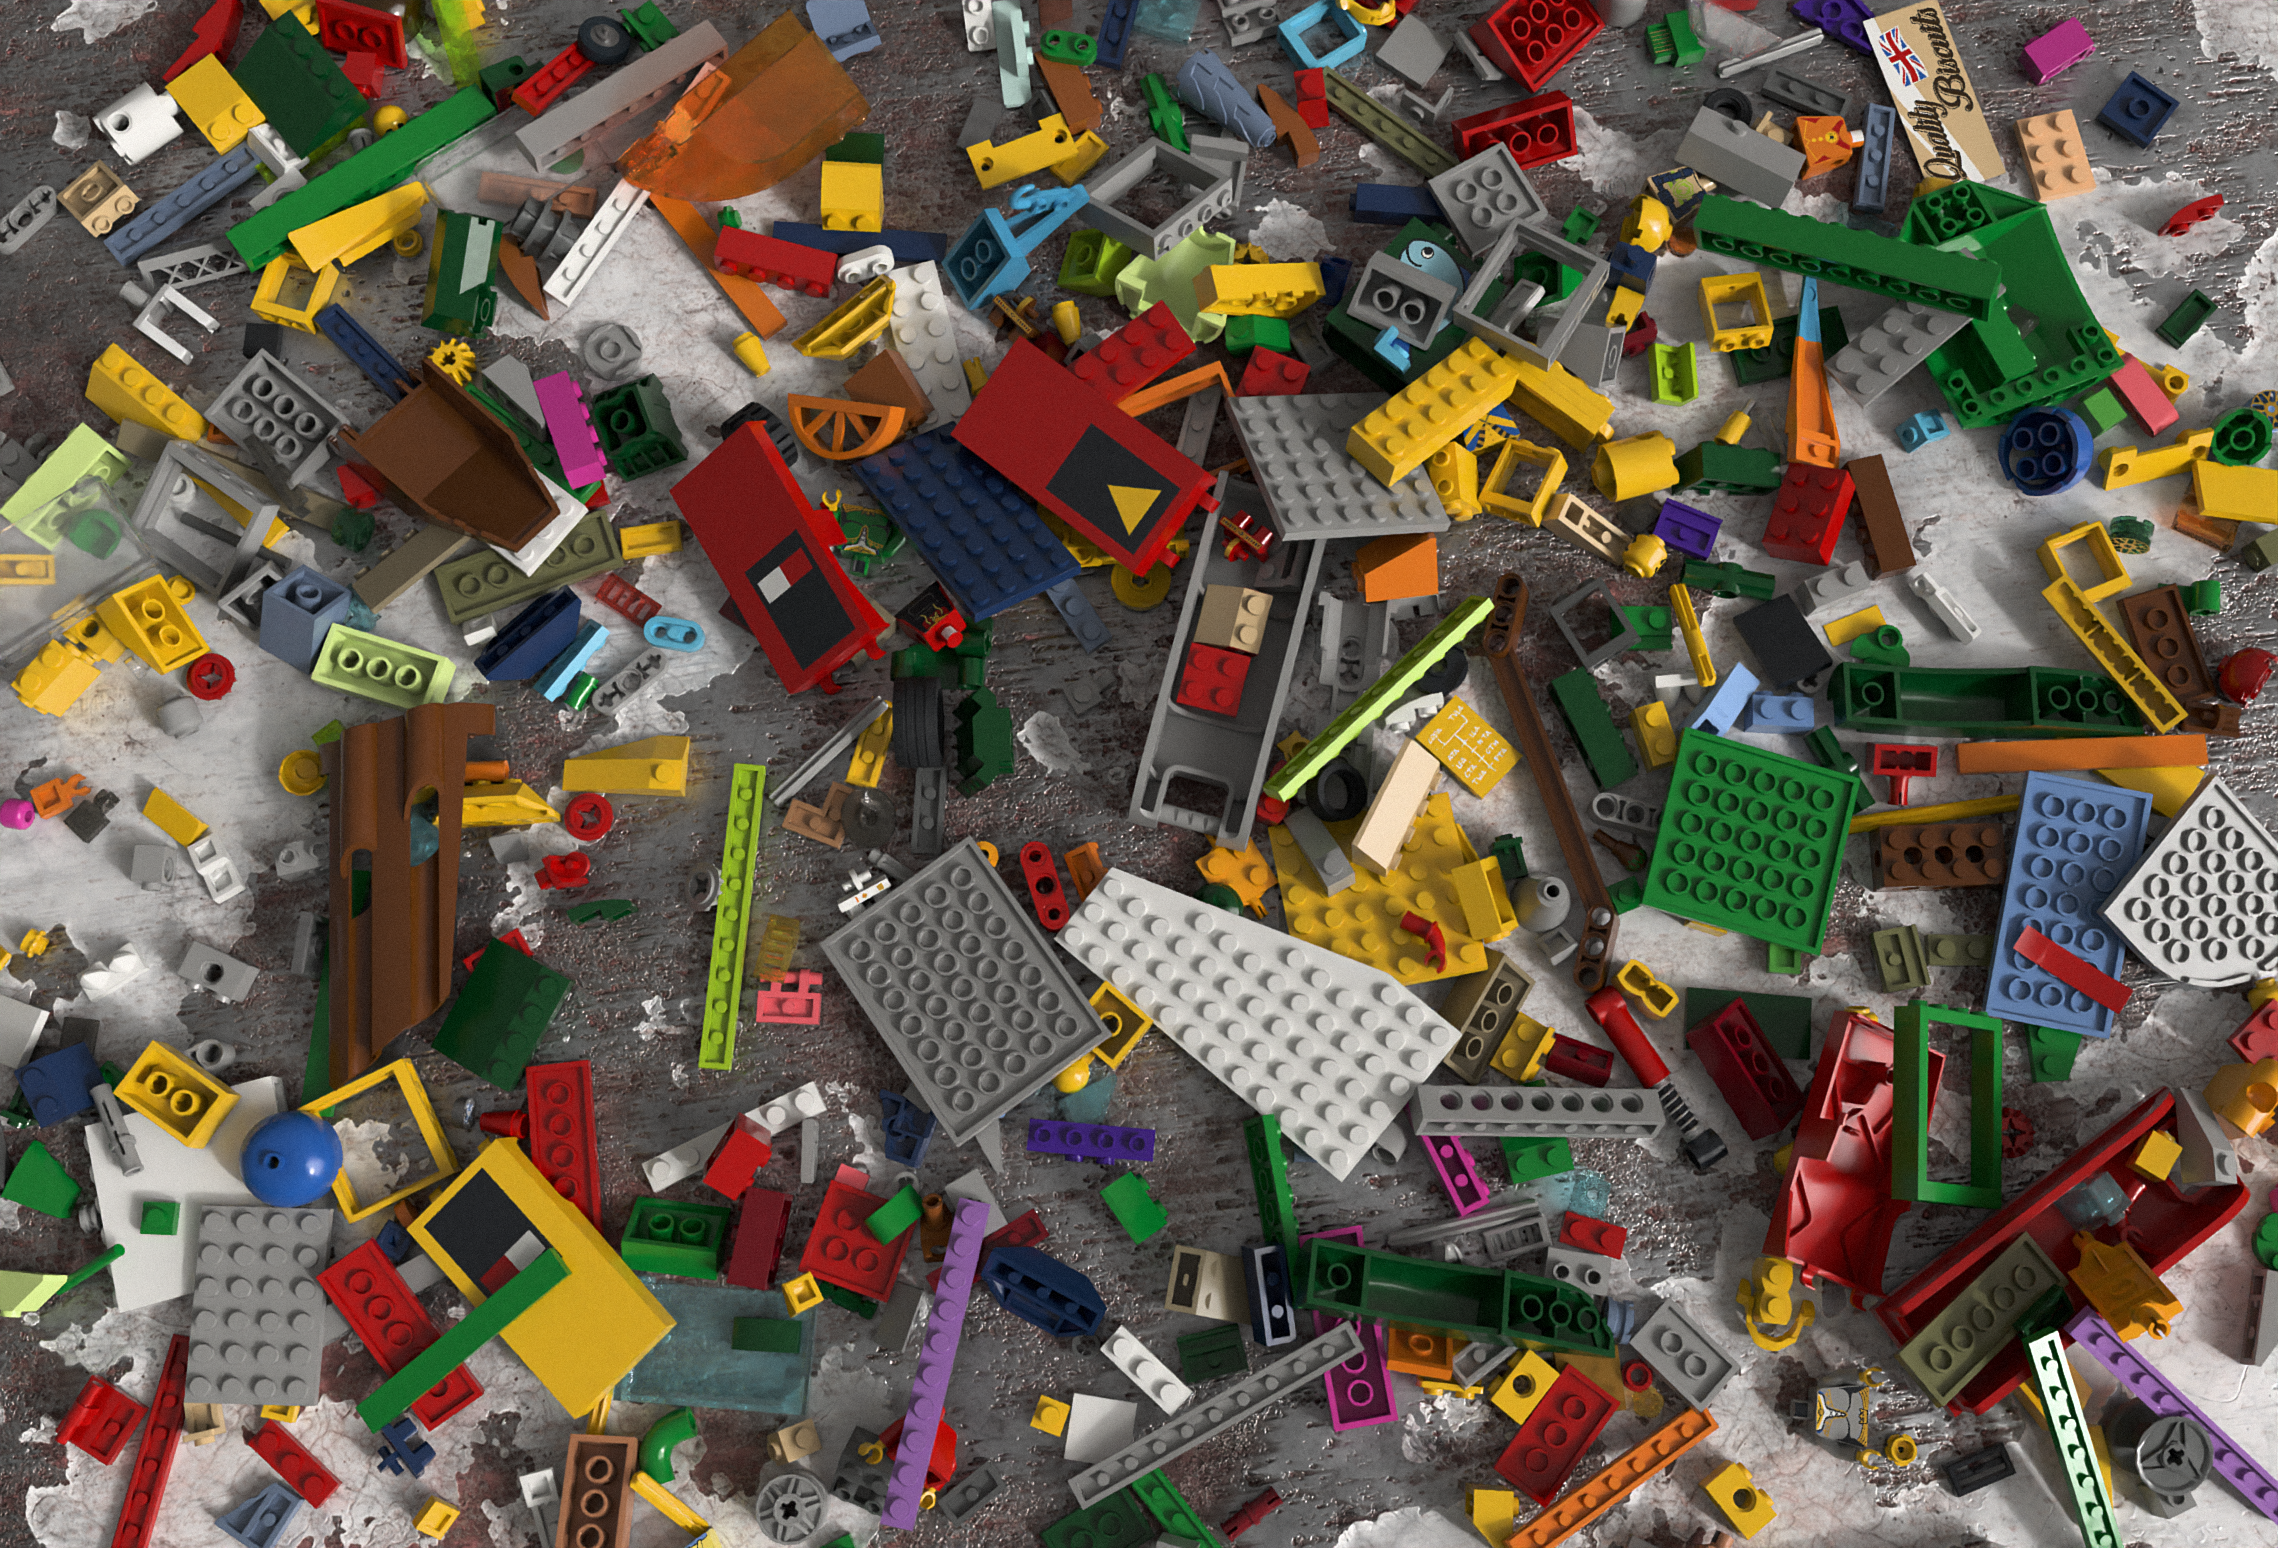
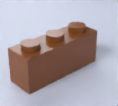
[1034,43,1103,138]

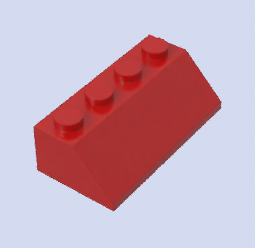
[1451,90,1578,171]

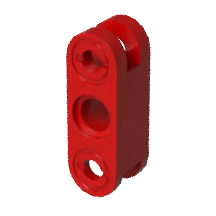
[1020,841,1070,933]

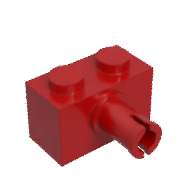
[1865,742,1938,805]

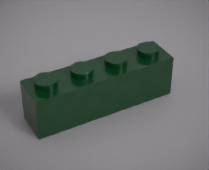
[1546,666,1639,794]

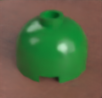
[2209,406,2273,467]

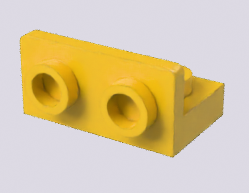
[1488,1011,1556,1085]

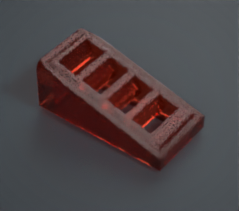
[594,572,662,630]

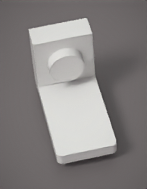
[962,0,997,52]

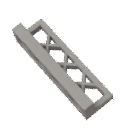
[137,233,265,296]

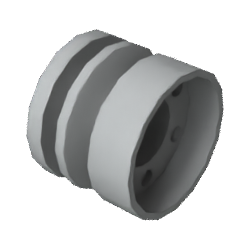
[756,1469,831,1545]

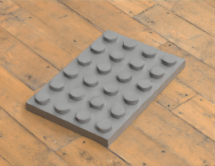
[184,1205,334,1406]

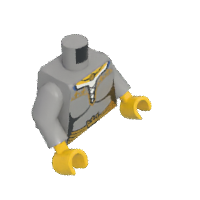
[1790,1366,1884,1470]

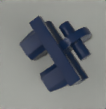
[377,1417,436,1479]

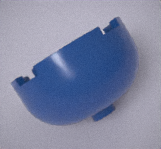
[1998,406,2094,496]
[239,1110,343,1208]

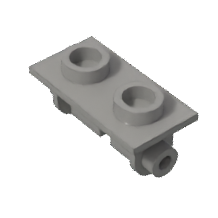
[1383,586,1446,621]

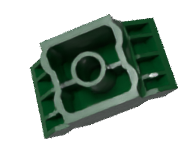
[588,373,689,483]
[952,685,1015,799]

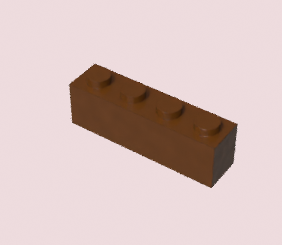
[1841,454,1917,581]

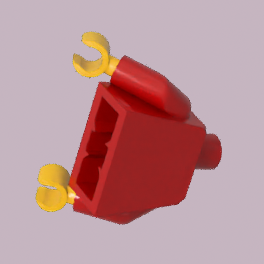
[858,1406,957,1509]

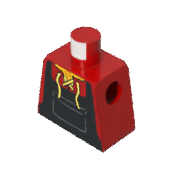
[894,580,966,652]

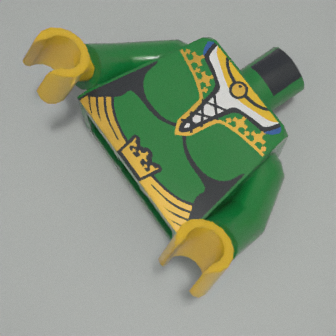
[822,489,906,577]

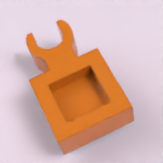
[29,774,91,820]

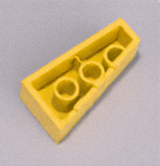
[1192,262,1326,320]

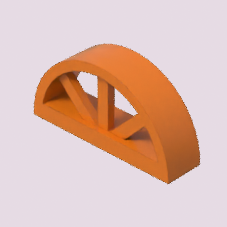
[788,393,906,461]

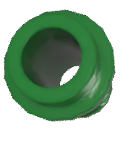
[564,671,599,712]

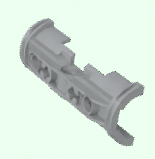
[1298,592,1398,811]

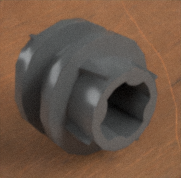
[509,196,581,263]

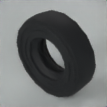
[1701,87,1753,126]

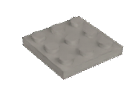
[1426,141,1548,257]

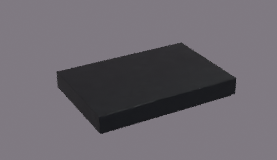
[1733,593,1833,691]

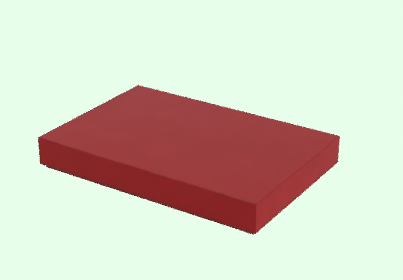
[315,0,408,70]

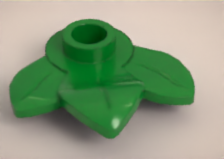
[1849,625,1910,667]

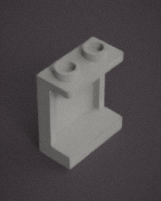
[1180,134,1250,220]

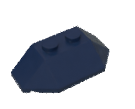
[473,584,582,681]
[981,1247,1107,1337]

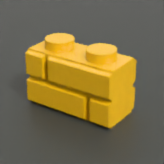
[1628,701,1677,773]

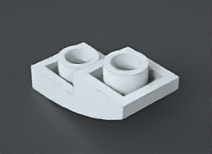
[1382,692,1444,734]

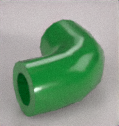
[638,1405,698,1485]

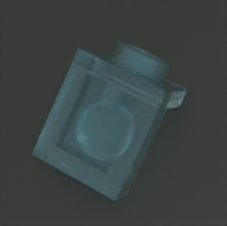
[346,583,382,632]

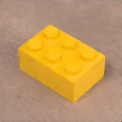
[113,1040,242,1149]

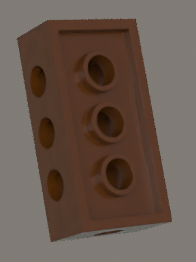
[1868,823,2007,892]

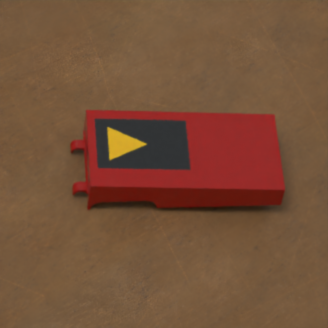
[950,335,1220,577]

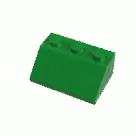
[621,1196,731,1280]

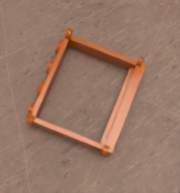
[1116,360,1252,487]

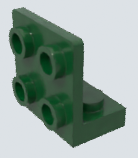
[821,132,885,184]

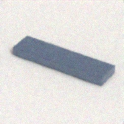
[1852,103,1896,215]

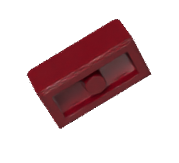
[1544,1033,1614,1088]

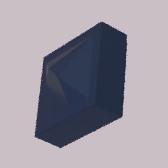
[376,1219,414,1263]

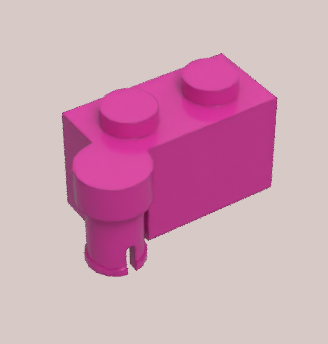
[2018,16,2096,86]

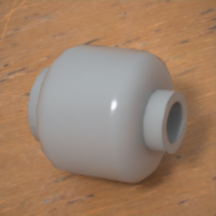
[155,692,203,740]

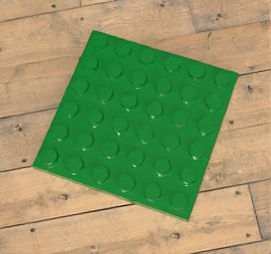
[1638,727,1861,957]

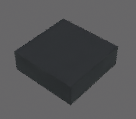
[242,323,283,360]

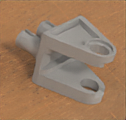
[119,280,220,366]

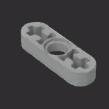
[0,185,63,255]
[592,648,670,716]

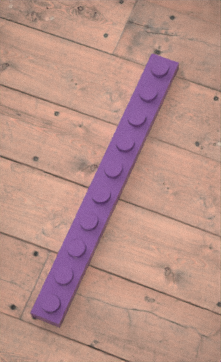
[880,1197,991,1532]
[2064,1305,2278,1525]

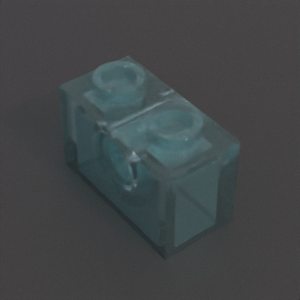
[2053,1171,2132,1231]

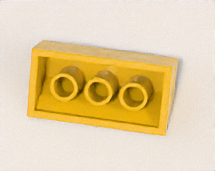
[85,342,210,444]

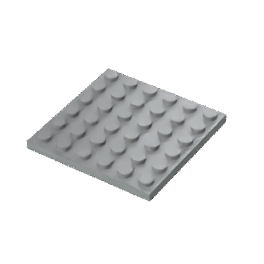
[1224,392,1451,541]

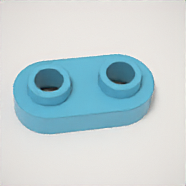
[644,616,705,653]

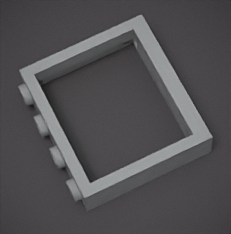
[1076,136,1233,261]
[1452,216,1610,372]
[124,440,281,598]

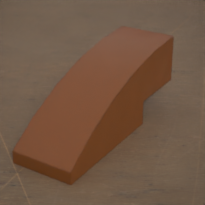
[1255,83,1320,169]
[498,232,550,321]

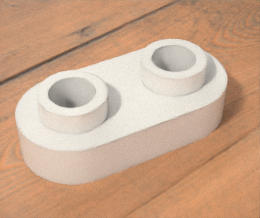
[836,245,894,284]

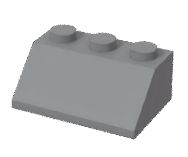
[1347,250,1458,351]

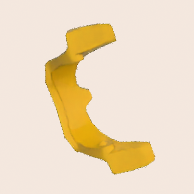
[1335,0,1396,25]
[1736,1278,1815,1351]

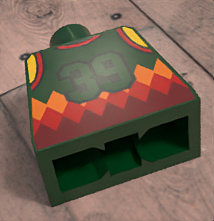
[478,55,544,123]

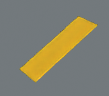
[1823,605,1887,647]

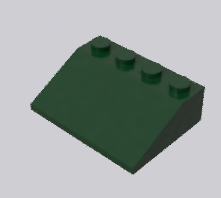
[231,10,371,160]
[430,937,576,1092]

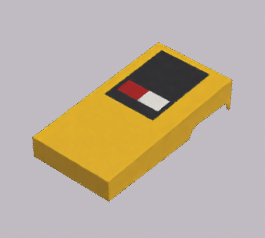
[406,1136,677,1419]

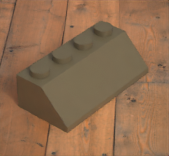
[351,523,471,615]
[1438,946,1536,1086]

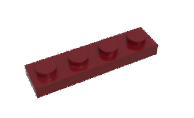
[925,1208,1050,1294]

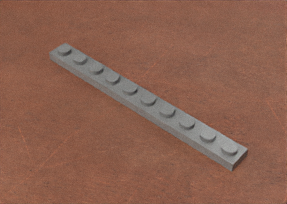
[1067,1320,1365,1510]

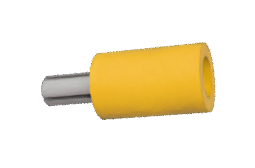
[1714,399,1757,446]

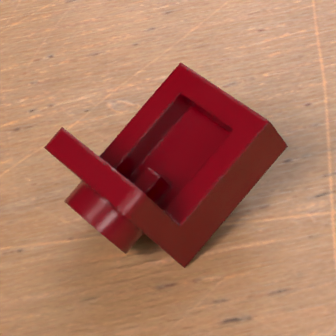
[1621,311,1658,358]

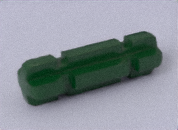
[818,1280,877,1320]

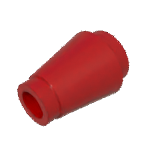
[479,1110,530,1139]

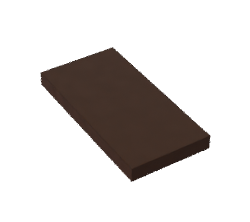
[2116,583,2218,706]

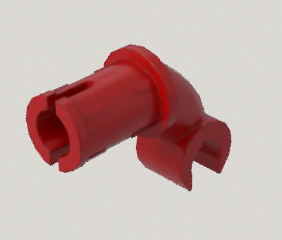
[1400,910,1447,974]
[2108,1176,2147,1248]

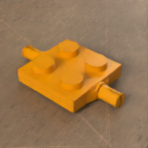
[1194,833,1279,921]

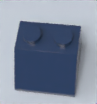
[13,1041,106,1128]

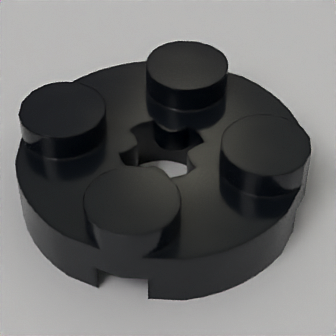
[1413,641,1468,697]

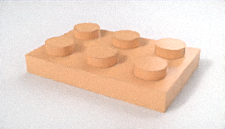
[2012,109,2097,203]

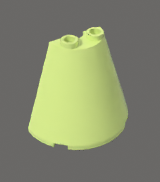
[1115,226,1236,344]

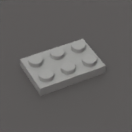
[1627,1297,1741,1414]

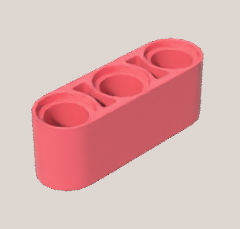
[2103,352,2179,438]

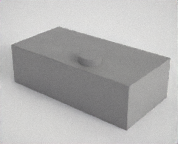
[1673,105,1807,208]

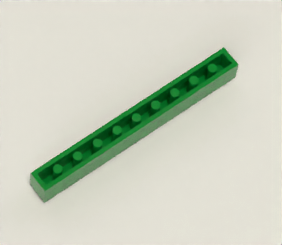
[224,82,499,273]

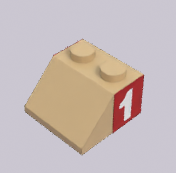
[1193,584,1273,659]

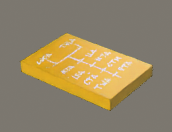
[1414,695,1523,800]

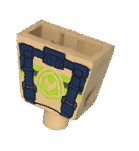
[1640,166,1717,234]

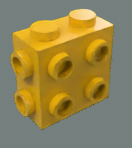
[1425,441,1482,521]
[10,639,101,717]

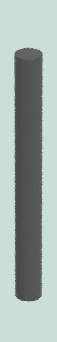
[180,512,292,570]

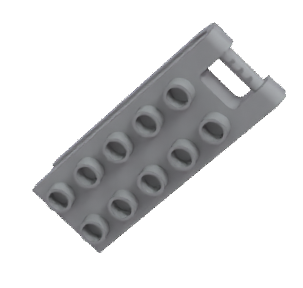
[1126,469,1327,853]

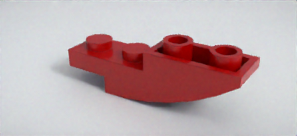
[162,0,244,84]

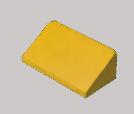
[142,787,209,849]

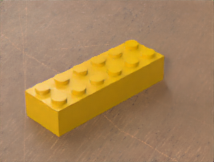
[1345,336,1519,488]

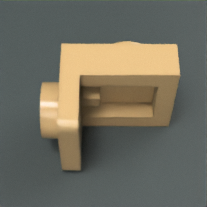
[182,1403,226,1447]
[767,1418,822,1466]

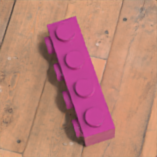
[533,370,608,490]
[1402,1101,1490,1217]

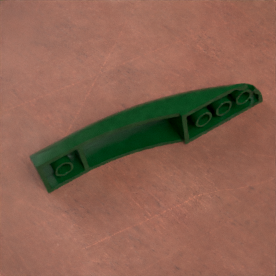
[1827,662,2144,739]
[1293,1237,1615,1359]

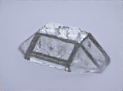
[1685,0,1784,61]

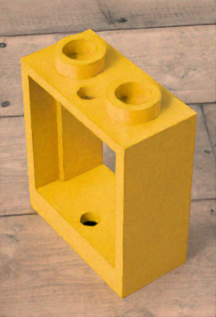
[250,248,339,335]
[1697,272,1774,352]
[1478,438,1568,528]
[2035,520,2133,604]
[1451,855,1518,944]

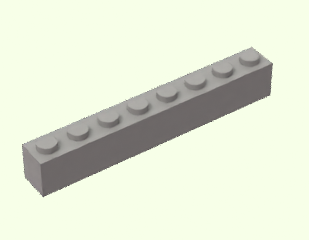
[514,19,729,174]

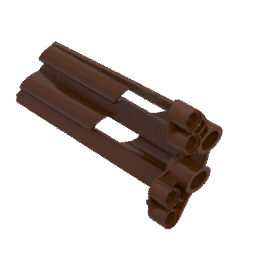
[318,702,496,1091]

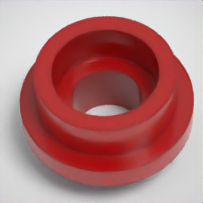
[1621,1359,1653,1392]

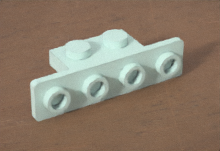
[992,0,1034,108]

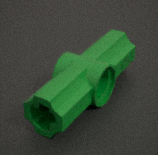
[1139,72,1190,154]

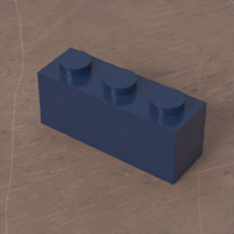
[1241,1240,1297,1347]

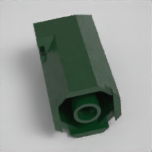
[420,208,504,339]

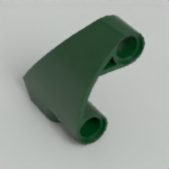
[890,616,994,690]

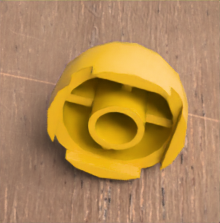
[1619,193,1673,253]

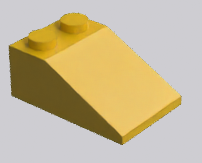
[165,53,268,156]
[95,573,211,676]

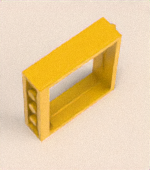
[297,1058,462,1224]

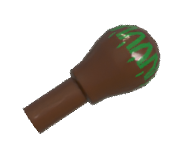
[1592,829,1648,872]

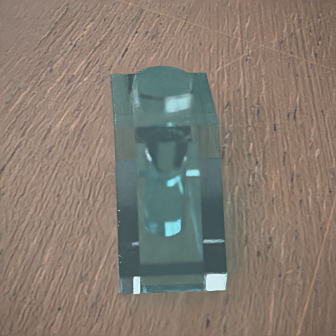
[1058,1074,1118,1125]

